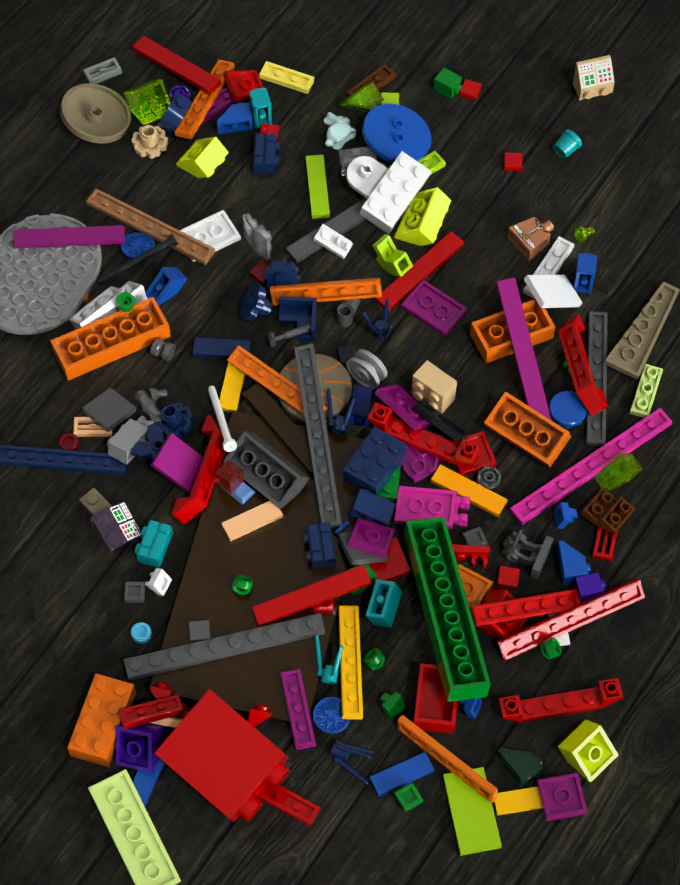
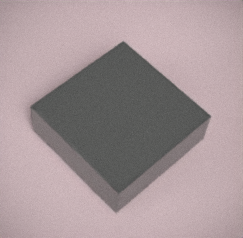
[462,527,488,546]
[124,582,145,603]
[189,620,210,643]

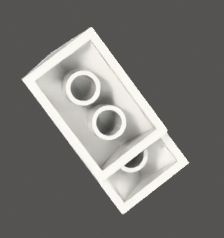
[69,281,147,329]

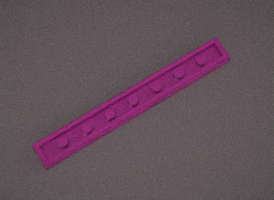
[496,278,552,421]

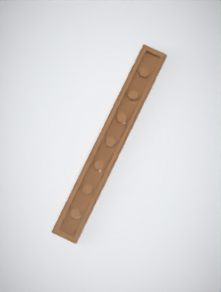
[86,189,216,265]

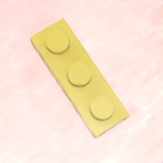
[259,61,314,94]

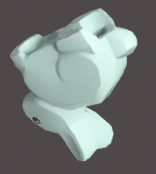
[324,112,356,150]

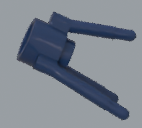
[362,299,392,339]
[327,388,356,435]
[330,740,374,785]

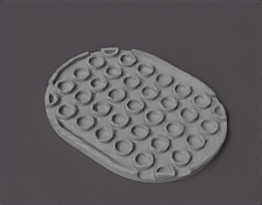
[0,213,102,335]

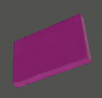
[401,280,468,337]
[375,384,433,430]
[151,433,204,495]

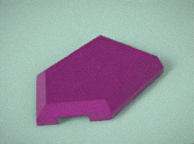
[401,434,444,484]

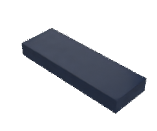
[193,337,251,359]

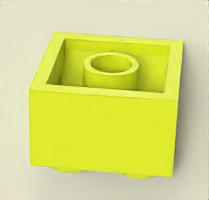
[176,137,229,178]
[558,720,618,782]

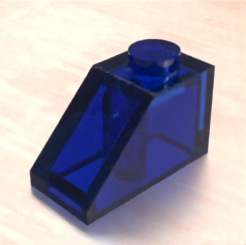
[350,385,373,426]

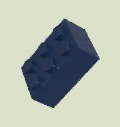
[343,426,407,496]

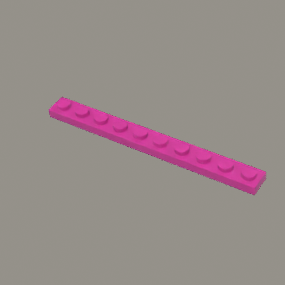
[510,408,672,525]

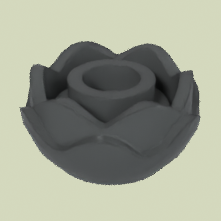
[477,466,501,489]

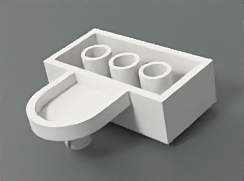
[346,151,432,234]

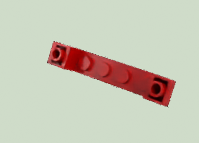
[558,314,608,416]
[367,402,481,465]
[171,415,226,524]
[499,678,623,722]
[150,681,273,727]

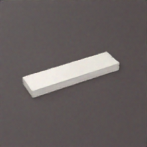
[523,237,575,299]

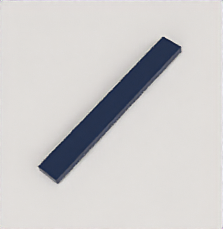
[0,445,127,475]

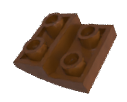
[580,487,636,534]

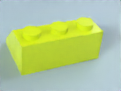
[394,187,451,246]

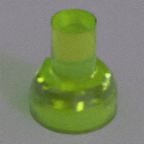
[575,227,595,242]

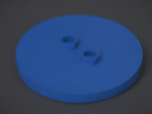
[362,104,431,163]

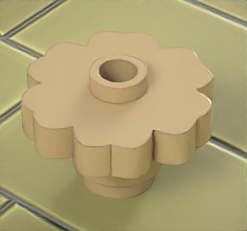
[132,125,168,158]

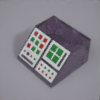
[90,502,142,554]

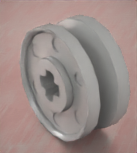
[346,349,388,389]

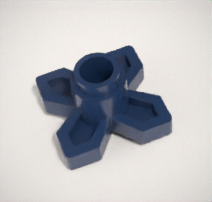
[132,423,182,469]

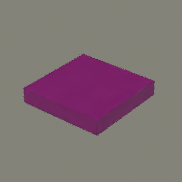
[347,518,395,558]
[537,772,587,821]

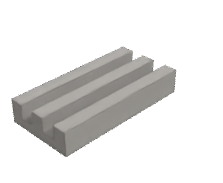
[83,57,122,84]

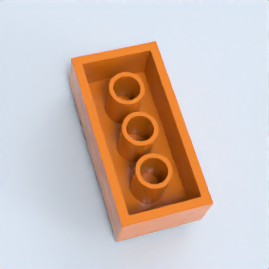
[470,299,555,364]
[484,391,571,468]
[67,673,136,767]

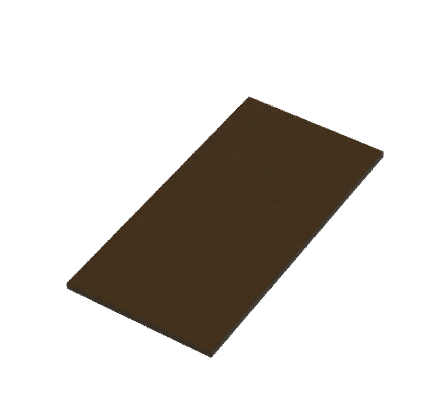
[149,411,365,724]

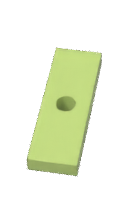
[630,364,663,418]

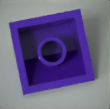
[116,723,164,773]

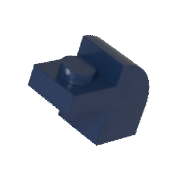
[157,93,192,137]

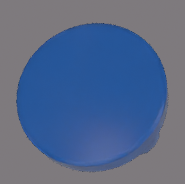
[549,391,587,429]

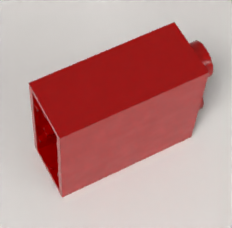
[155,689,290,822]

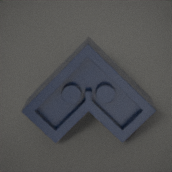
[279,297,317,341]

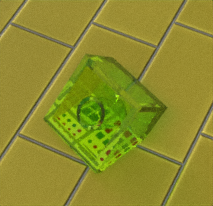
[123,79,171,125]

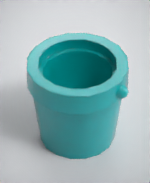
[553,129,582,159]

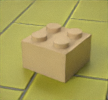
[411,360,457,413]

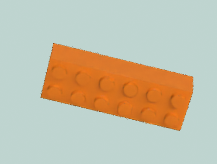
[50,297,171,381]

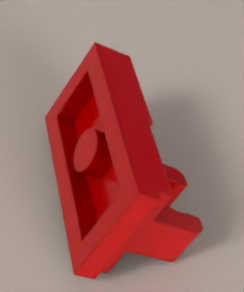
[452,544,490,568]

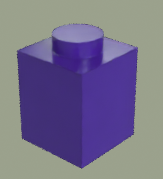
[574,573,606,603]

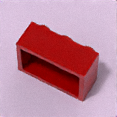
[414,663,458,734]

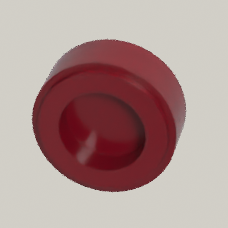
[59,433,79,451]

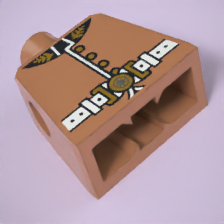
[508,217,554,261]

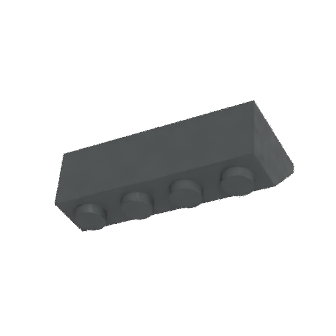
[223,431,310,509]

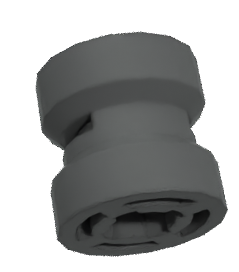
[150,338,176,362]

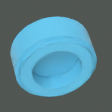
[131,622,151,644]

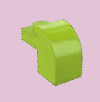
[372,234,413,277]

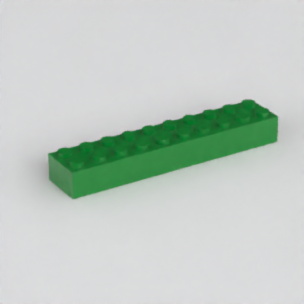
[403,517,491,702]

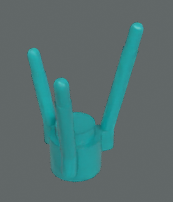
[315,635,343,684]

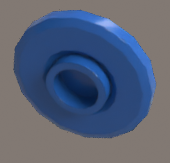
[121,232,155,259]
[313,697,350,734]

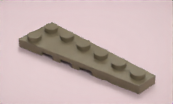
[604,282,680,380]

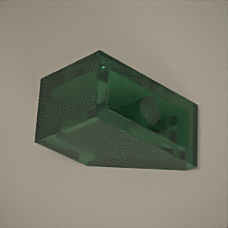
[497,748,543,789]

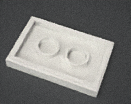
[180,210,241,262]
[524,275,582,308]

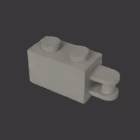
[107,416,154,464]

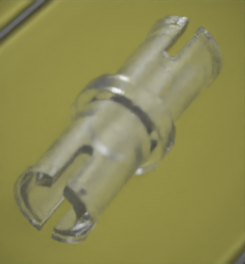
[135,390,162,423]

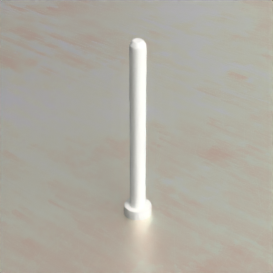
[208,386,237,452]

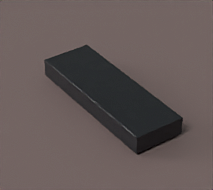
[414,402,469,443]

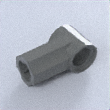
[337,299,362,327]

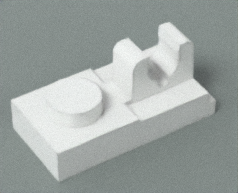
[313,224,353,259]

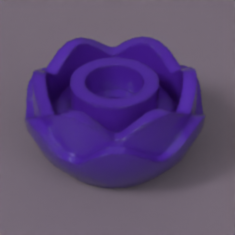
[169,85,191,102]

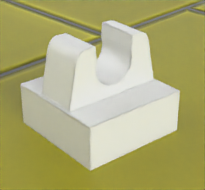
[145,568,172,596]

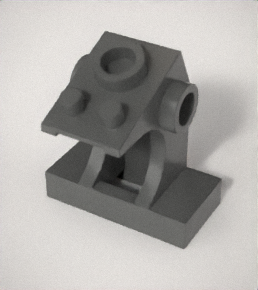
[502,529,554,579]

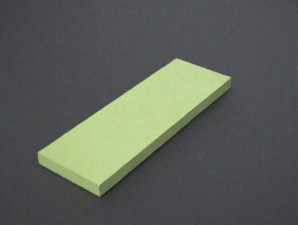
[88,769,181,885]

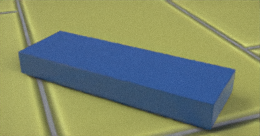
[370,752,435,797]

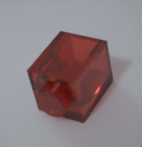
[215,459,244,494]

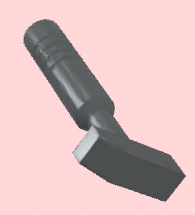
[268,324,311,348]

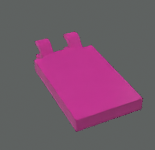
[394,486,470,529]

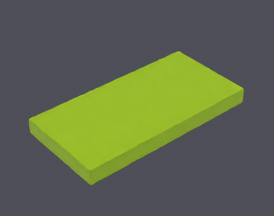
[443,767,502,856]

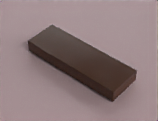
[346,64,397,106]

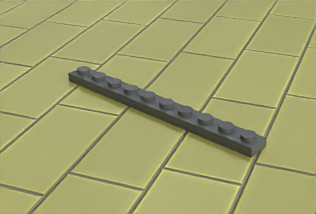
[294,344,343,528]
[124,613,325,680]

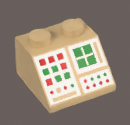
[573,55,614,100]

